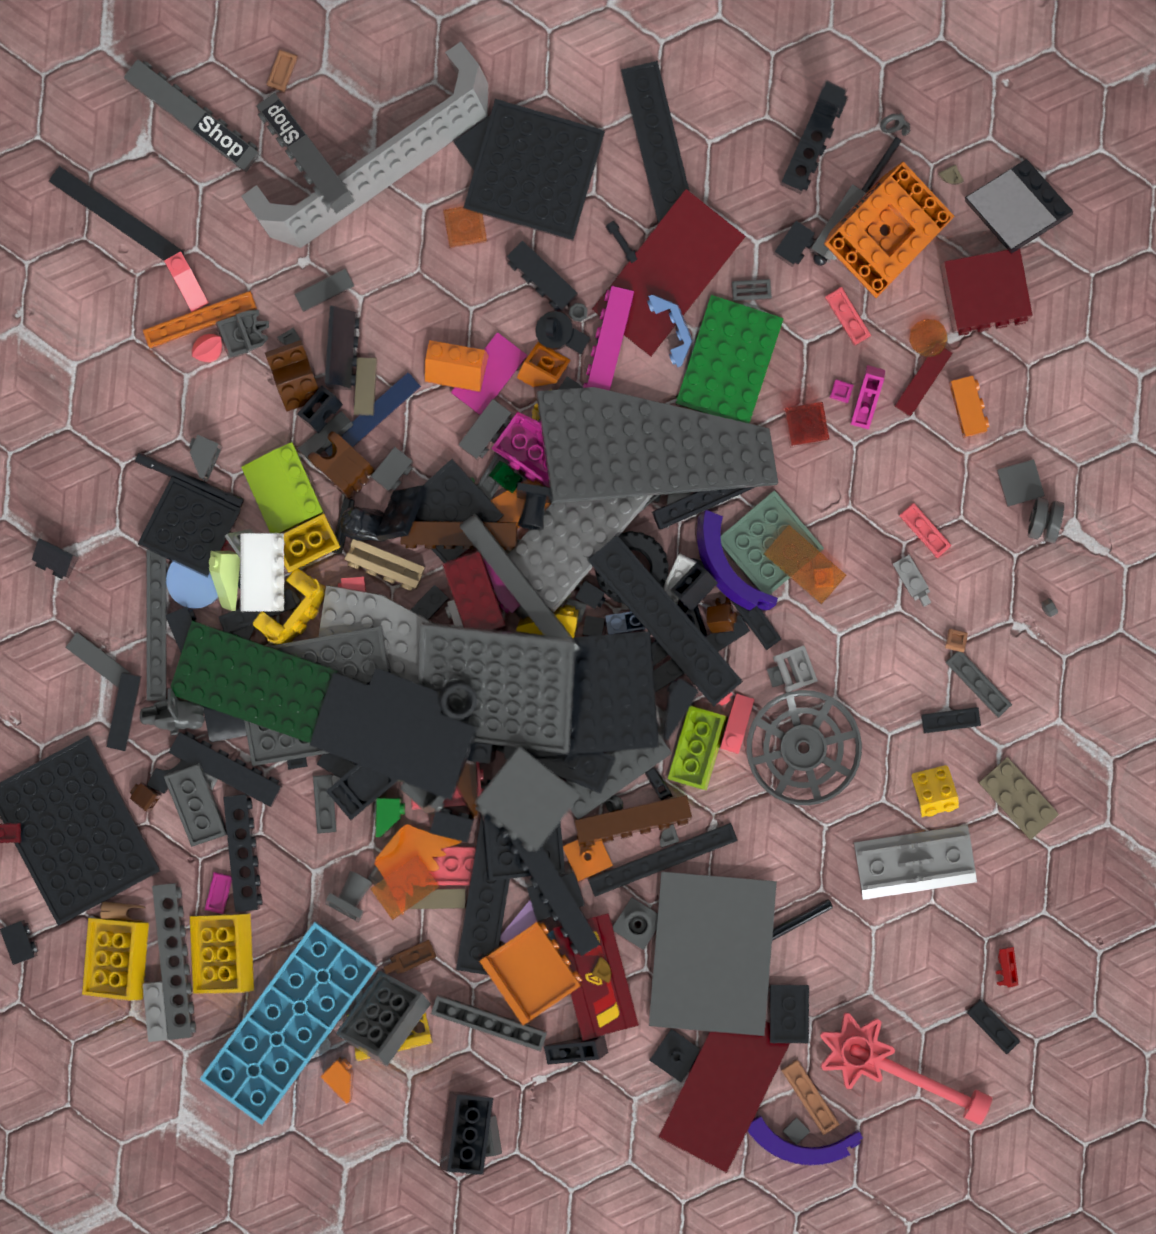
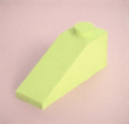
[209,551,240,611]

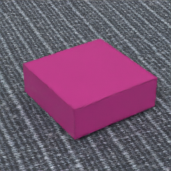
[830,379,854,404]

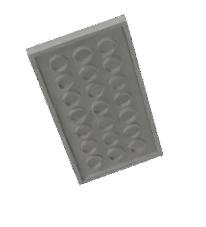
[508,495,653,612]

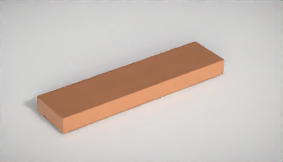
[781,1060,839,1135]

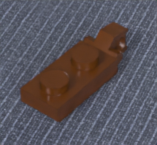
[383,939,437,974]

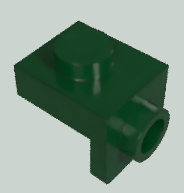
[489,461,523,493]

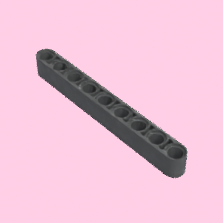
[459,513,580,653]

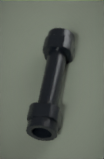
[605,220,637,263]

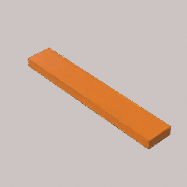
[143,291,257,349]

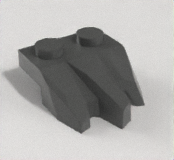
[216,310,269,359]

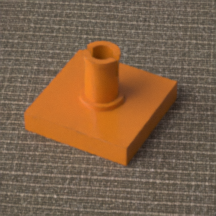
[563,839,613,882]

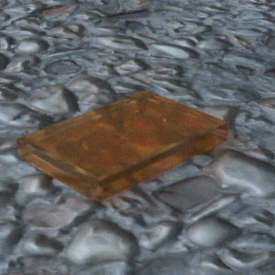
[370,855,440,920]

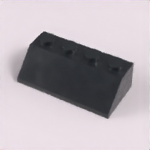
[440,1091,493,1175]

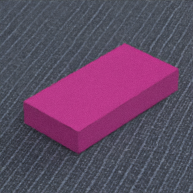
[205,872,232,914]

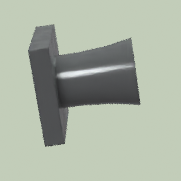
[325,871,373,923]
[613,897,658,950]

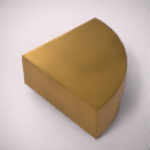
[592,957,611,983]

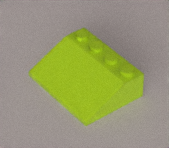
[241,442,325,533]

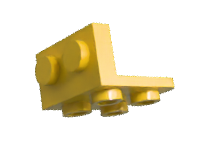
[911,765,959,817]

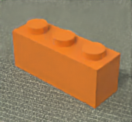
[949,376,989,438]

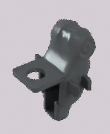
[140,688,205,735]

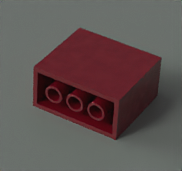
[940,249,1033,336]
[442,552,506,631]

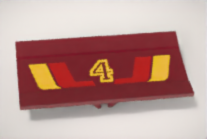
[553,913,639,1041]

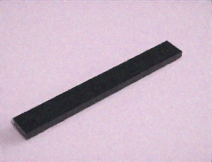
[48,166,185,261]
[588,823,738,897]

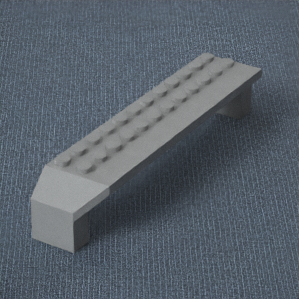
[241,42,488,248]

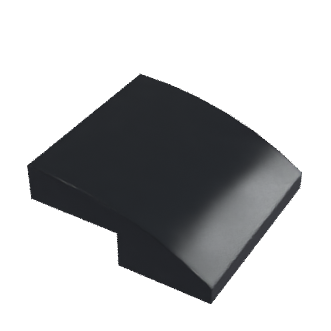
[203,706,247,742]

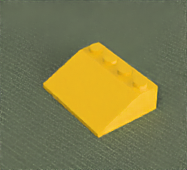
[190,914,254,994]
[82,918,149,1001]

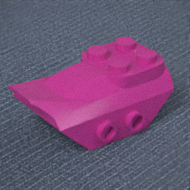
[491,412,550,488]

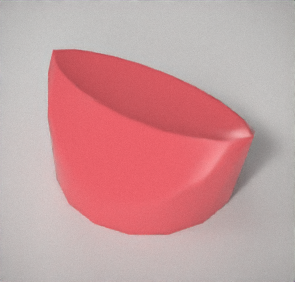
[192,334,222,363]

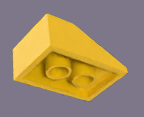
[516,605,579,639]

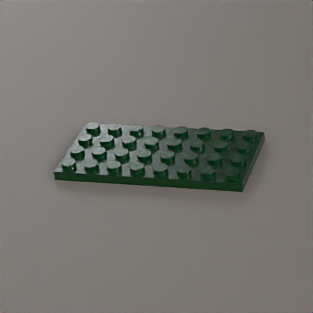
[170,621,338,743]

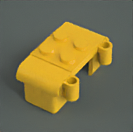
[253,568,326,645]

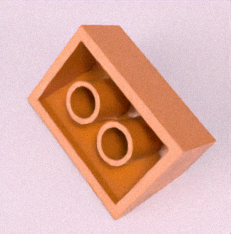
[425,340,489,392]

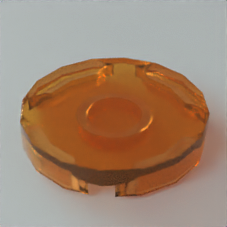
[910,319,948,357]

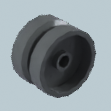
[1028,497,1065,543]

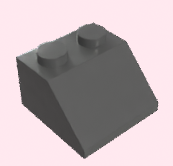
[189,435,223,482]

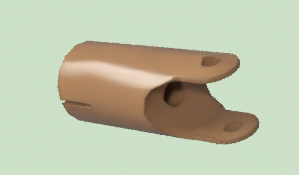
[101,902,146,922]

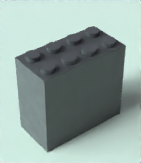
[474,747,581,852]

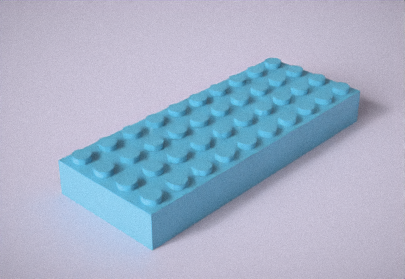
[200,921,378,1125]

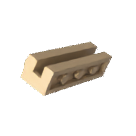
[345,539,425,591]

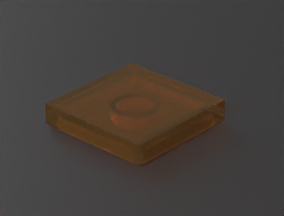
[443,206,487,248]

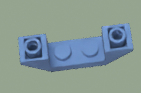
[647,294,693,367]

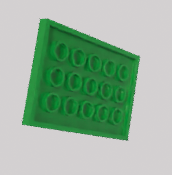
[676,295,784,424]

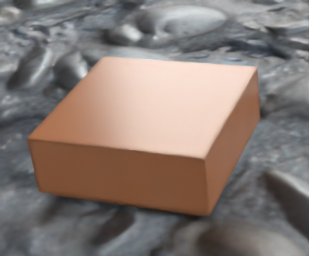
[945,628,968,653]

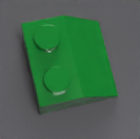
[376,798,405,837]

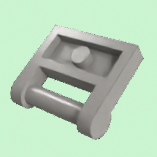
[773,645,818,693]

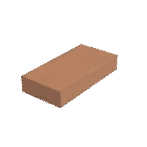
[267,50,298,93]

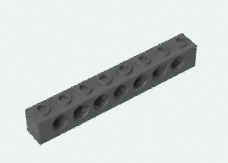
[152,883,196,1040]

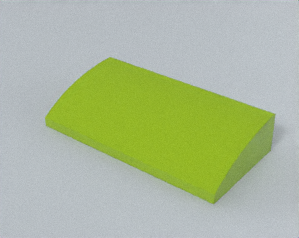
[668,706,728,791]

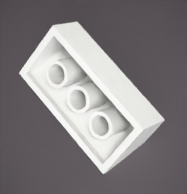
[241,533,284,611]

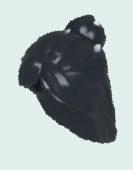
[340,506,386,542]

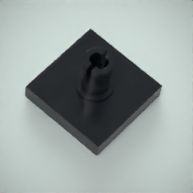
[649,1028,701,1082]

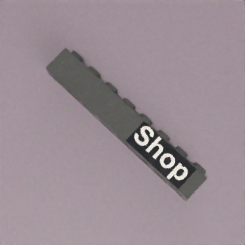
[124,59,260,173]
[256,93,355,214]

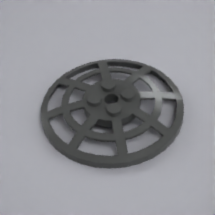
[746,690,862,806]

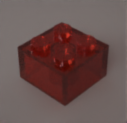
[784,402,829,448]

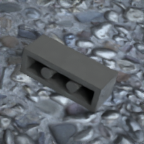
[458,399,512,460]

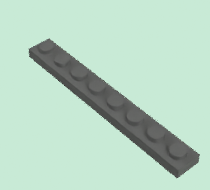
[147,550,167,701]

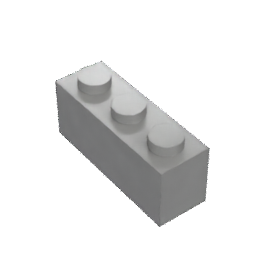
[143,981,168,1042]

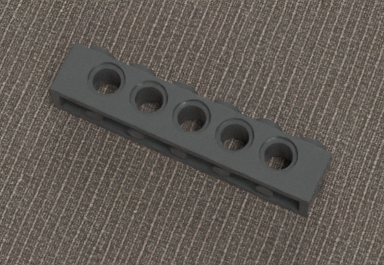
[431,994,547,1052]

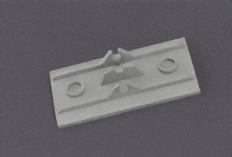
[854,825,977,900]

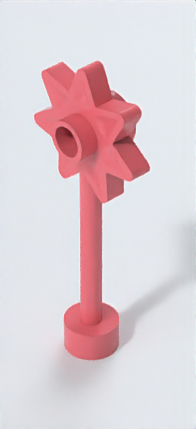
[820,1012,992,1125]

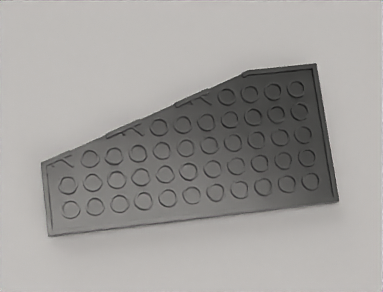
[536,387,778,503]

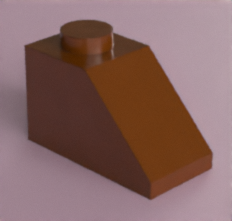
[130,782,162,812]

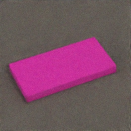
[451,332,528,415]

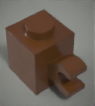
[706,597,737,633]

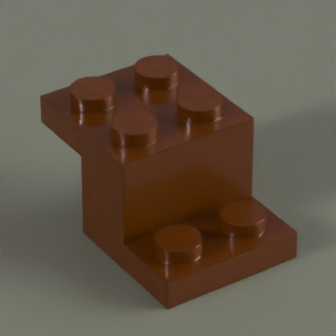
[265,340,319,412]

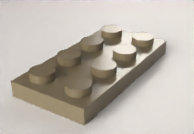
[978,757,1059,840]

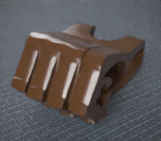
[308,431,375,499]

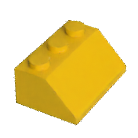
[284,514,340,573]

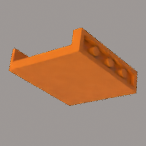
[480,921,582,1025]

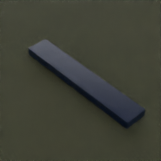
[324,372,421,456]

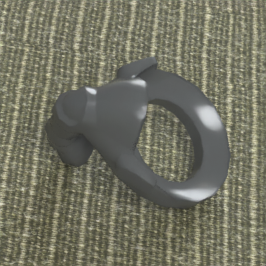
[880,113,910,136]

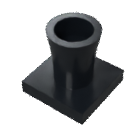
[517,483,552,530]

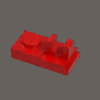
[996,947,1019,988]

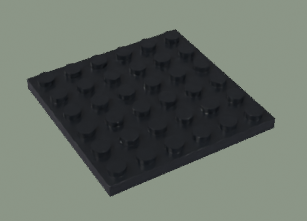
[463,99,605,241]

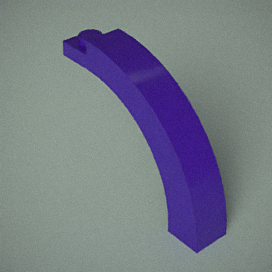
[697,510,778,610]
[748,1115,863,1165]

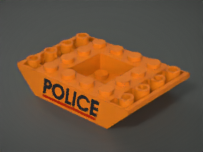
[824,162,955,298]

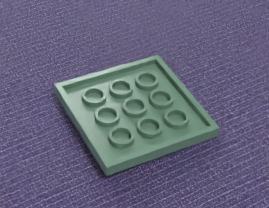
[721,490,824,595]

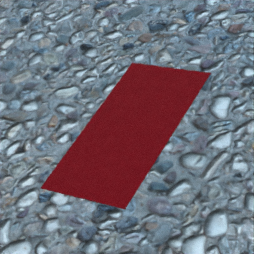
[591,189,746,357]
[658,1021,790,1173]

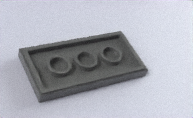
[164,763,227,847]

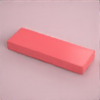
[825,287,871,346]
[899,503,952,558]

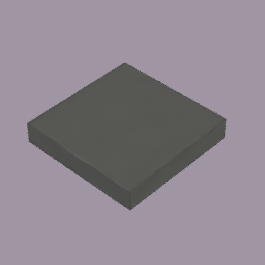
[997,459,1045,507]

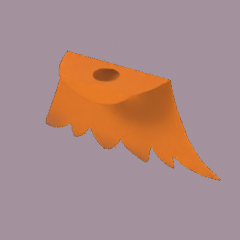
[375,824,462,915]

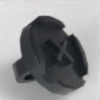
[535,311,574,350]

